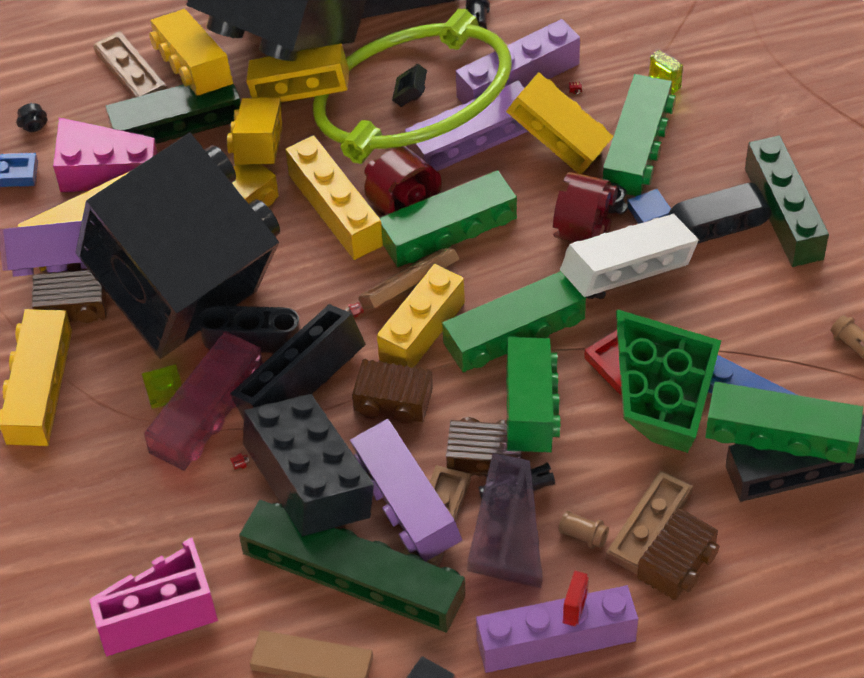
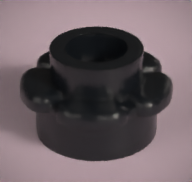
[16,103,48,132]

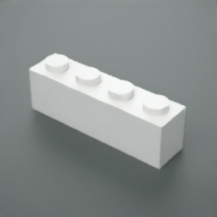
[560,214,699,297]

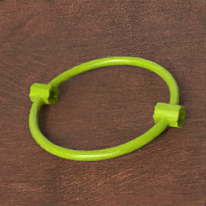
[313,9,512,164]

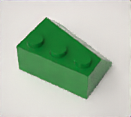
[616,309,721,453]

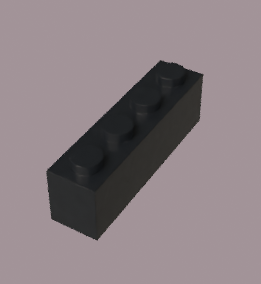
[230,304,366,420]
[725,414,864,502]

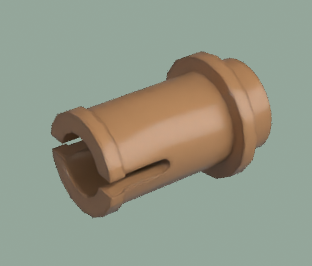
[830,315,864,358]
[558,511,609,549]

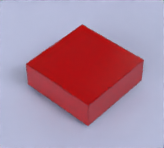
[563,570,589,627]

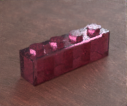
[144,331,263,471]

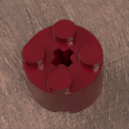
[364,146,442,215]
[553,172,618,242]

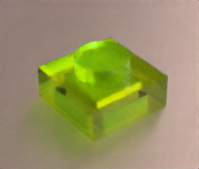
[649,50,683,94]
[142,364,186,409]

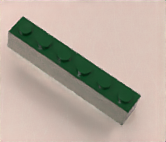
[239,500,466,633]

